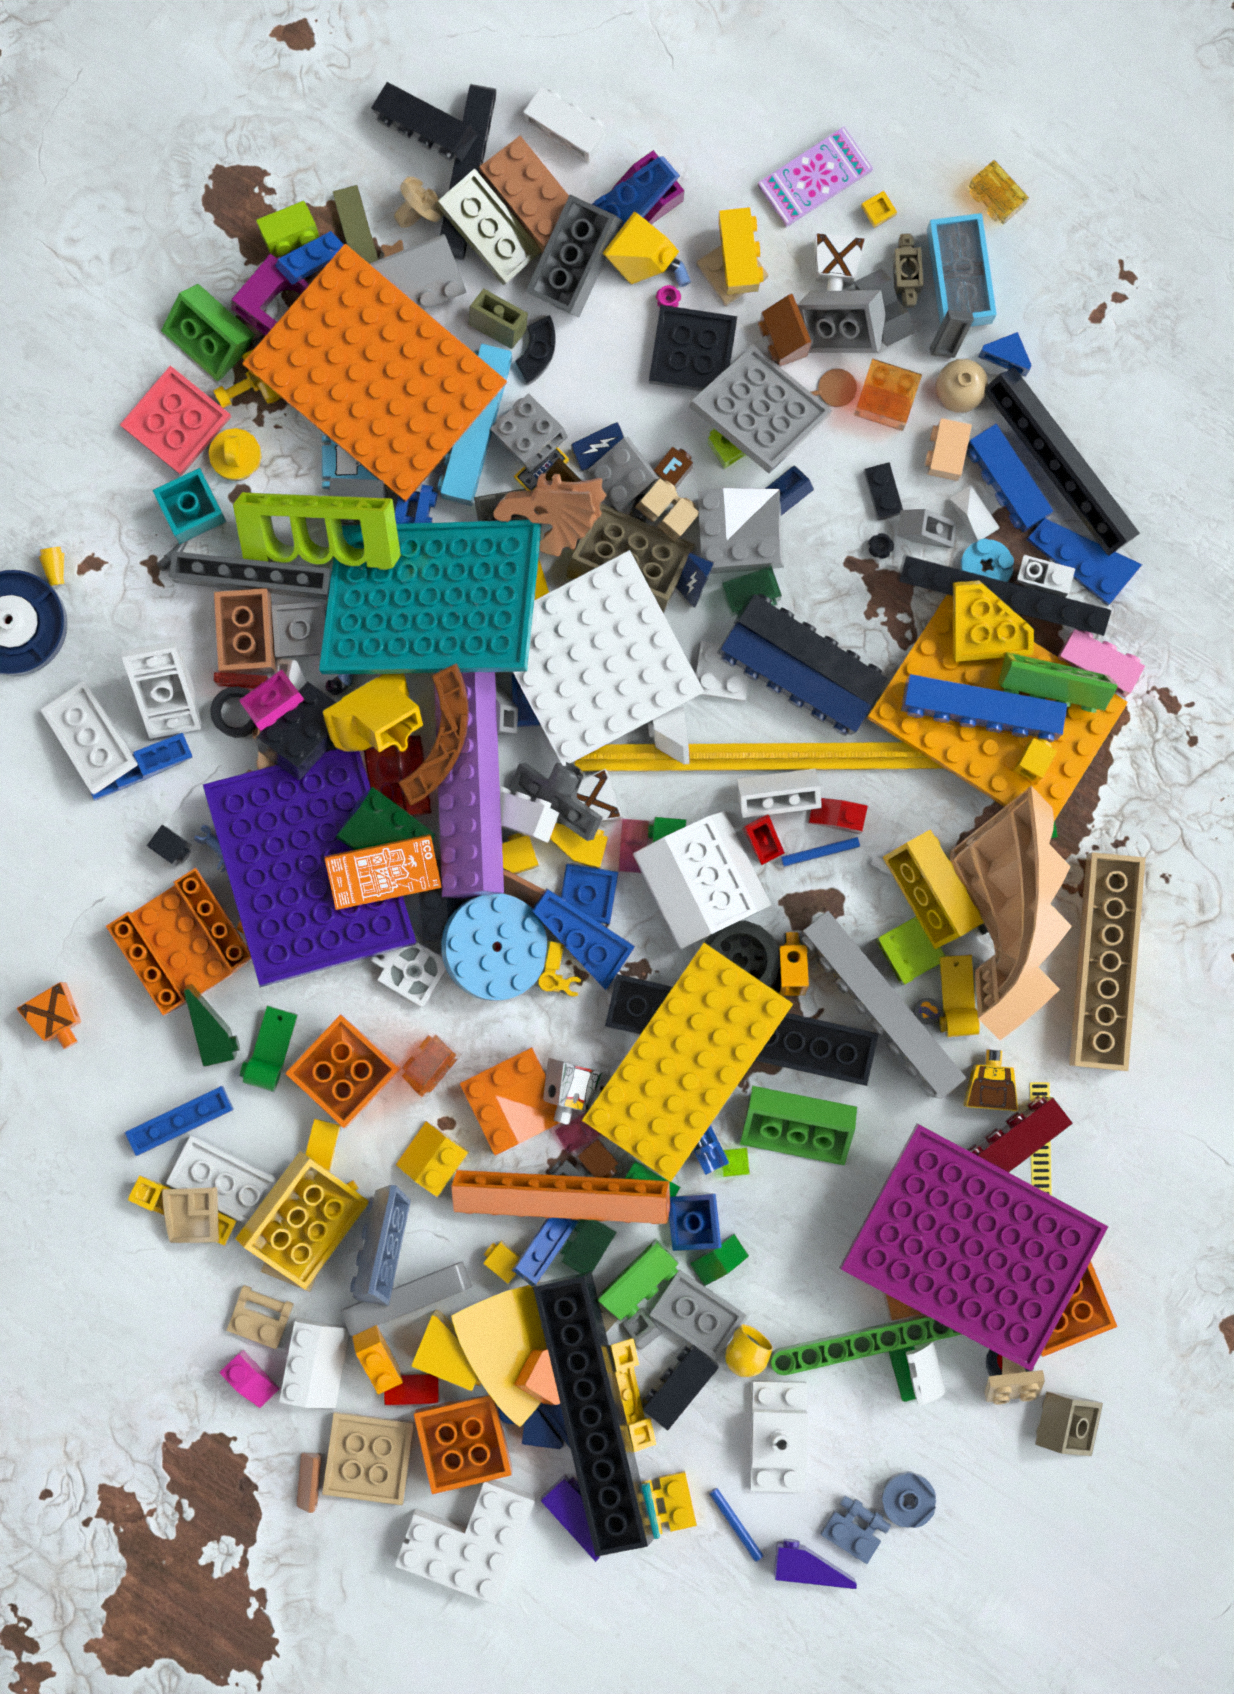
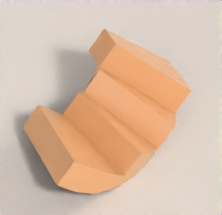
[950,786,1072,1040]

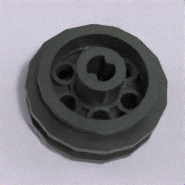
[704,920,780,987]

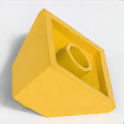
[602,212,679,284]

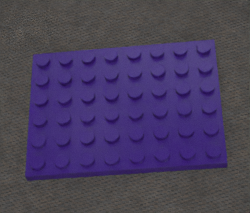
[203,749,416,988]

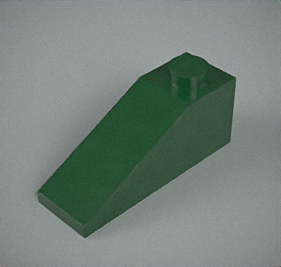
[184,984,240,1067]

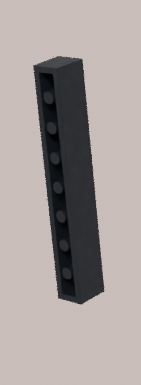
[984,367,1140,556]
[897,554,1112,636]

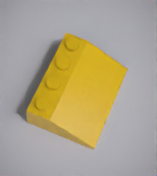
[235,1151,369,1290]

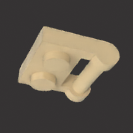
[226,1285,294,1349]

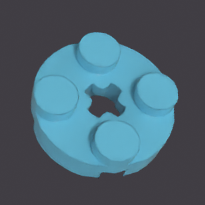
[960,539,1014,582]

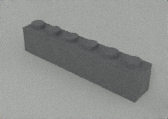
[169,551,332,600]

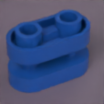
[395,484,438,524]

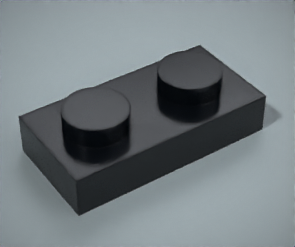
[864,462,903,520]

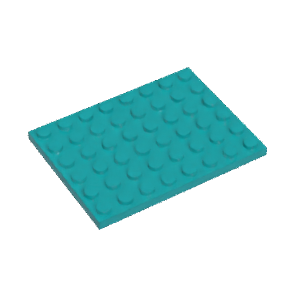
[319,520,542,675]

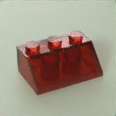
[364,735,432,818]

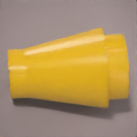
[38,547,65,586]

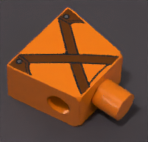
[17,982,81,1049]

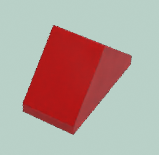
[742,814,785,865]

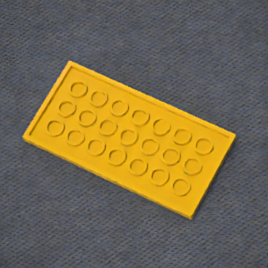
[582,943,793,1182]

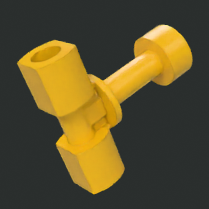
[213,349,281,409]

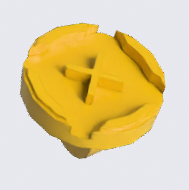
[209,428,262,481]

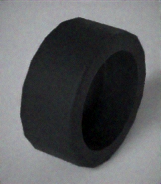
[210,686,258,738]

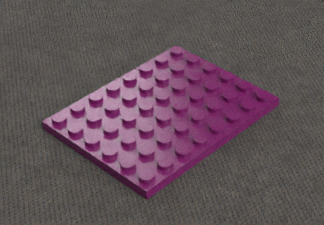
[839,1123,1109,1371]

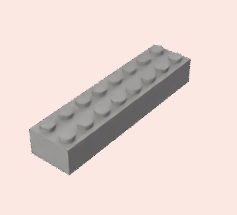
[799,911,966,1099]

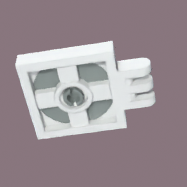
[369,941,446,1008]

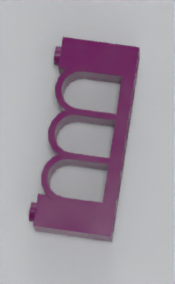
[231,254,309,336]

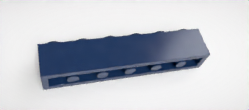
[717,623,872,736]

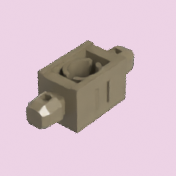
[892,233,923,308]

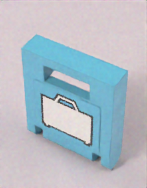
[322,435,378,489]

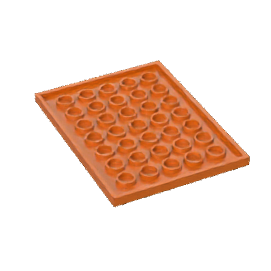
[242,244,507,502]

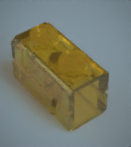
[969,160,1029,224]

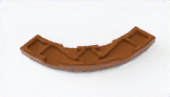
[398,663,469,806]

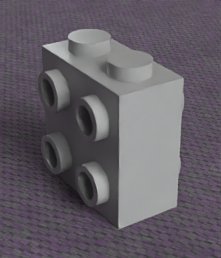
[490,393,568,472]

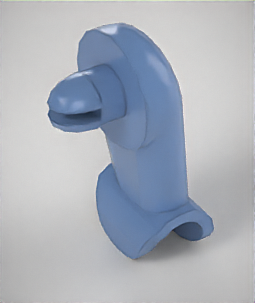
[194,825,226,872]

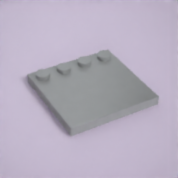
[689,345,832,474]

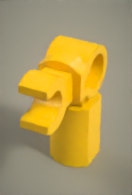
[538,941,581,997]

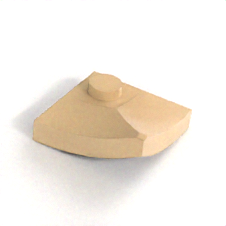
[162,1187,219,1243]

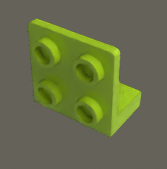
[875,916,945,986]

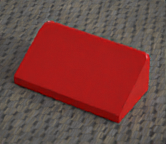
[384,1374,439,1405]

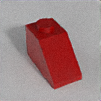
[808,798,868,834]

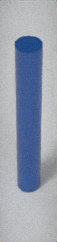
[781,837,860,867]
[709,1488,764,1562]

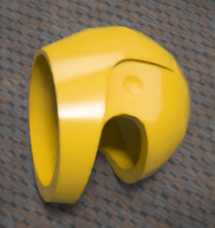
[725,1324,773,1377]

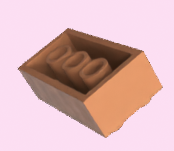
[479,136,569,254]

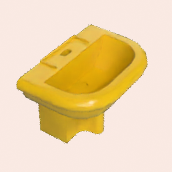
[323,673,423,752]

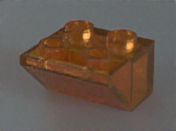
[854,358,922,431]

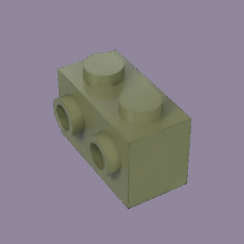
[468,288,528,349]

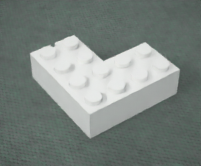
[395,1480,536,1605]

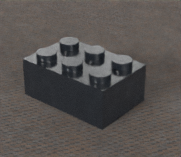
[256,681,337,781]

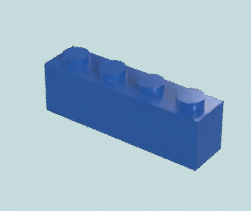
[966,424,1053,533]

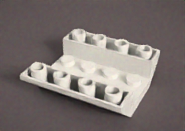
[633,811,772,950]

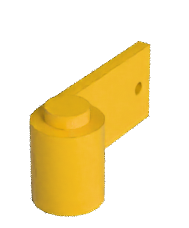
[939,954,980,1037]

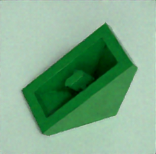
[690,1234,749,1286]

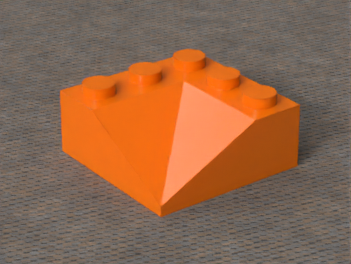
[285,1014,402,1128]
[460,1047,560,1156]
[1040,1261,1118,1357]
[414,1395,513,1495]

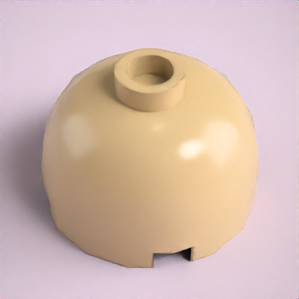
[935,359,988,413]

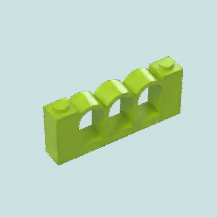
[233,492,401,570]

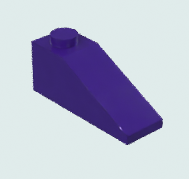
[541,1474,600,1562]
[774,1539,857,1589]

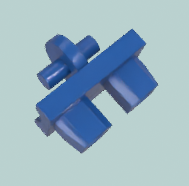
[693,1124,729,1175]

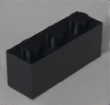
[642,1344,719,1431]

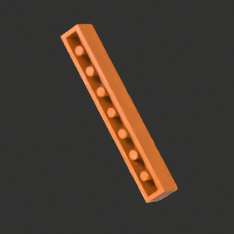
[451,1170,670,1224]

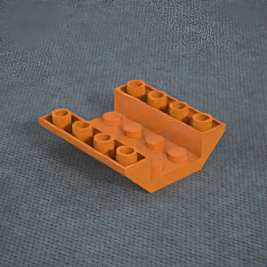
[106,868,251,1016]

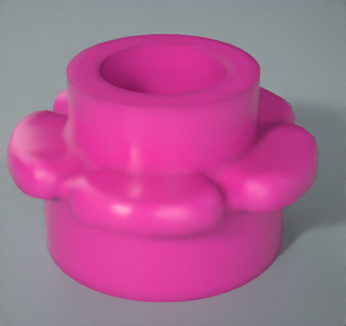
[656,285,681,307]

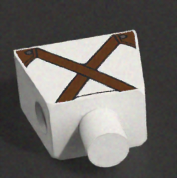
[814,233,865,291]
[577,769,624,822]

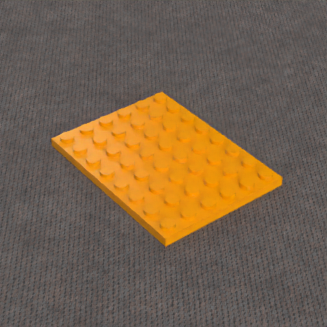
[867,594,1128,821]

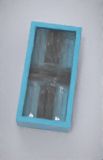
[926,213,997,327]

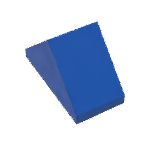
[978,332,1032,377]

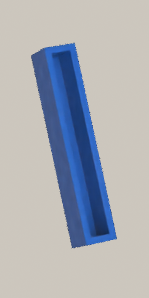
[901,674,1067,742]

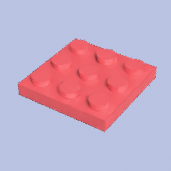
[120,365,232,476]

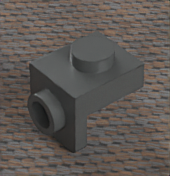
[549,1159,590,1177]

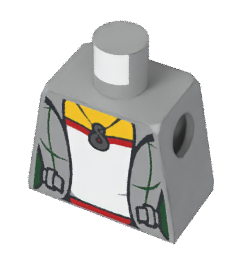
[543,1058,604,1124]

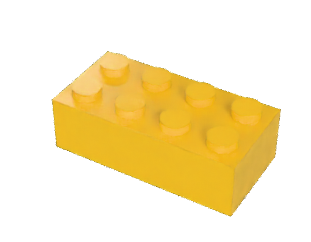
[882,829,984,949]

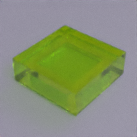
[722,1147,750,1177]

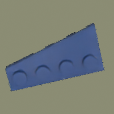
[592,156,680,231]
[1027,518,1143,606]
[532,888,635,991]

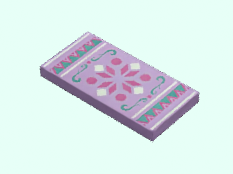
[758,127,873,227]

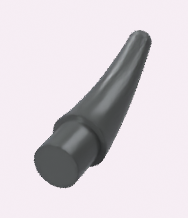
[157,541,188,571]

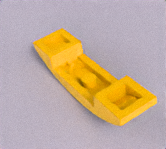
[128,1175,237,1246]
[609,1338,656,1452]

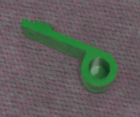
[239,1005,298,1092]

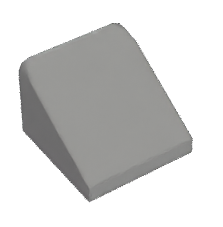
[621,1308,662,1349]

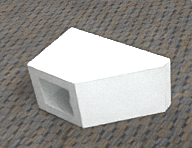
[1017,555,1075,597]

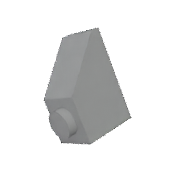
[897,509,957,548]

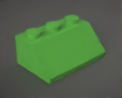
[161,284,255,381]
[598,1239,679,1321]

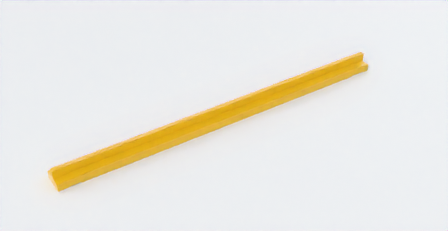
[575,742,945,772]

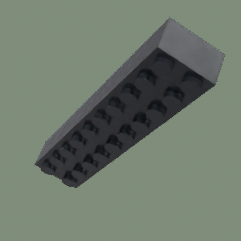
[605,974,879,1086]
[533,1271,654,1557]

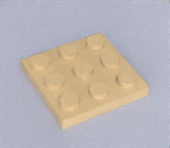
[322,1411,415,1505]

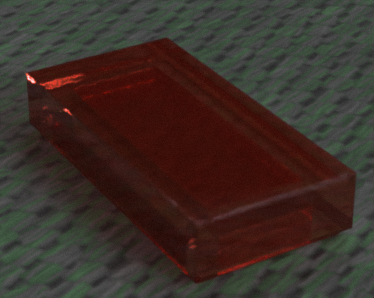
[213,672,269,689]

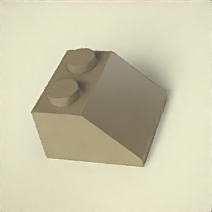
[1035,1391,1103,1456]

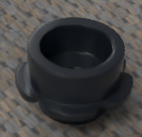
[868,533,894,559]

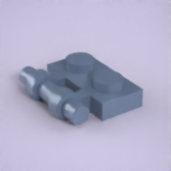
[821,1495,891,1564]

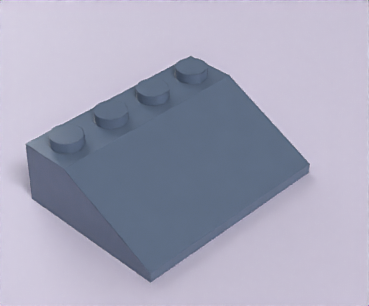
[350,1185,411,1306]

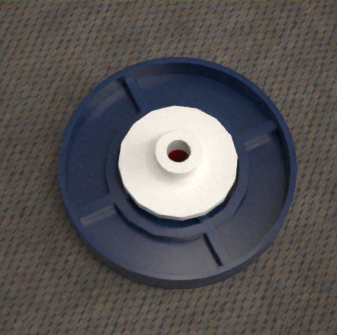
[0,570,67,676]

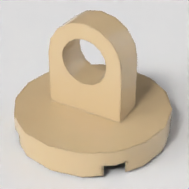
[394,177,444,228]

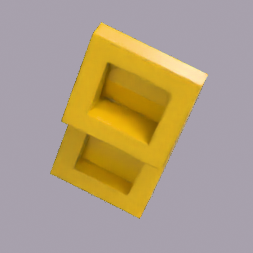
[306,1118,341,1172]

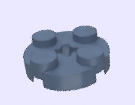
[881,1471,936,1528]

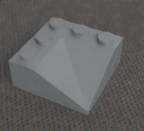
[698,488,784,574]

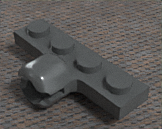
[510,762,603,841]

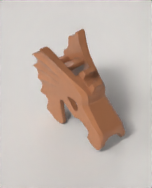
[493,474,607,556]

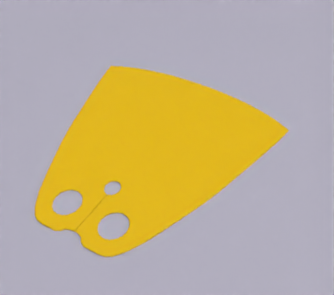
[451,1281,547,1427]

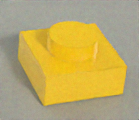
[861,191,897,228]

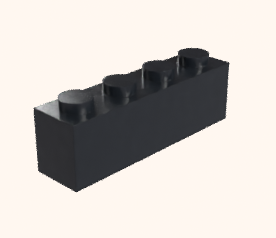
[371,82,478,162]

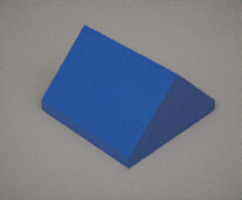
[669,1192,722,1251]

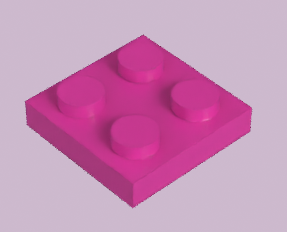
[239,669,304,731]

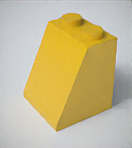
[411,1309,481,1391]

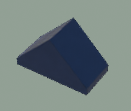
[522,1407,564,1450]

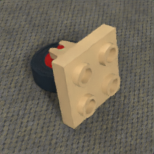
[984,1349,1045,1405]

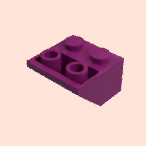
[612,150,685,225]

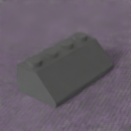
[525,194,624,318]

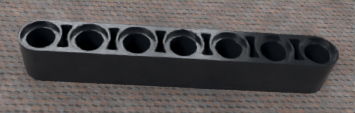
[440,84,497,261]

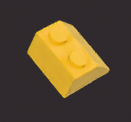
[396,1121,470,1197]

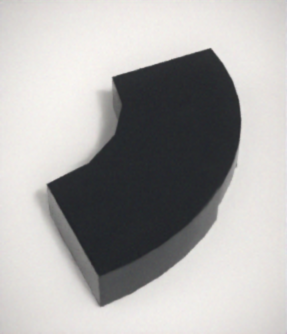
[515,315,556,386]

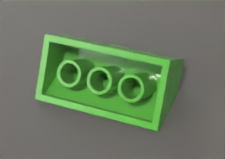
[998,652,1118,713]
[740,1085,857,1166]

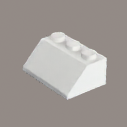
[279,1318,350,1409]

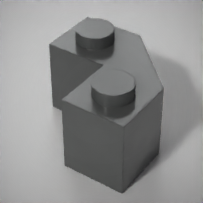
[853,269,915,346]

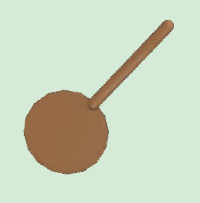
[811,369,857,407]

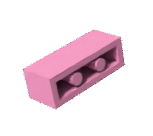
[1058,629,1145,697]

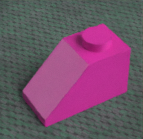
[219,1350,280,1408]

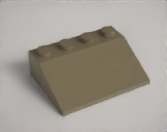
[566,503,695,614]

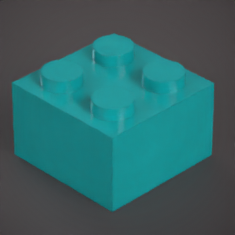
[152,468,227,545]

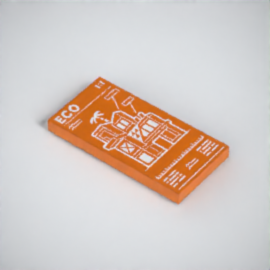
[324,834,442,910]

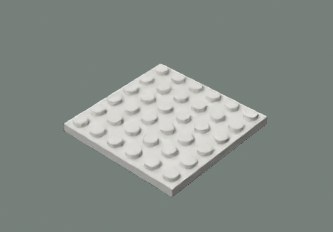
[513,550,704,766]

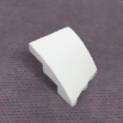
[906,1341,946,1406]

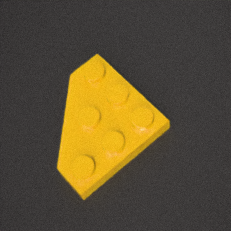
[953,580,1034,662]

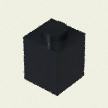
[146,824,192,866]

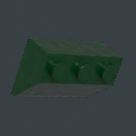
[335,787,436,850]

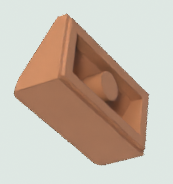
[503,869,545,908]
[297,1452,322,1513]

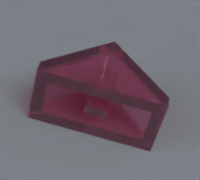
[618,819,649,873]
[554,1110,601,1153]

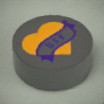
[914,998,941,1025]

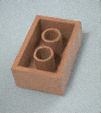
[214,588,276,675]

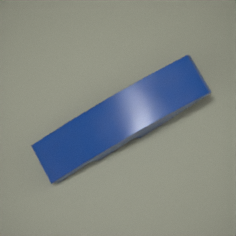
[90,733,193,801]

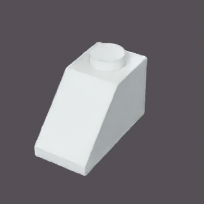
[648,707,689,764]

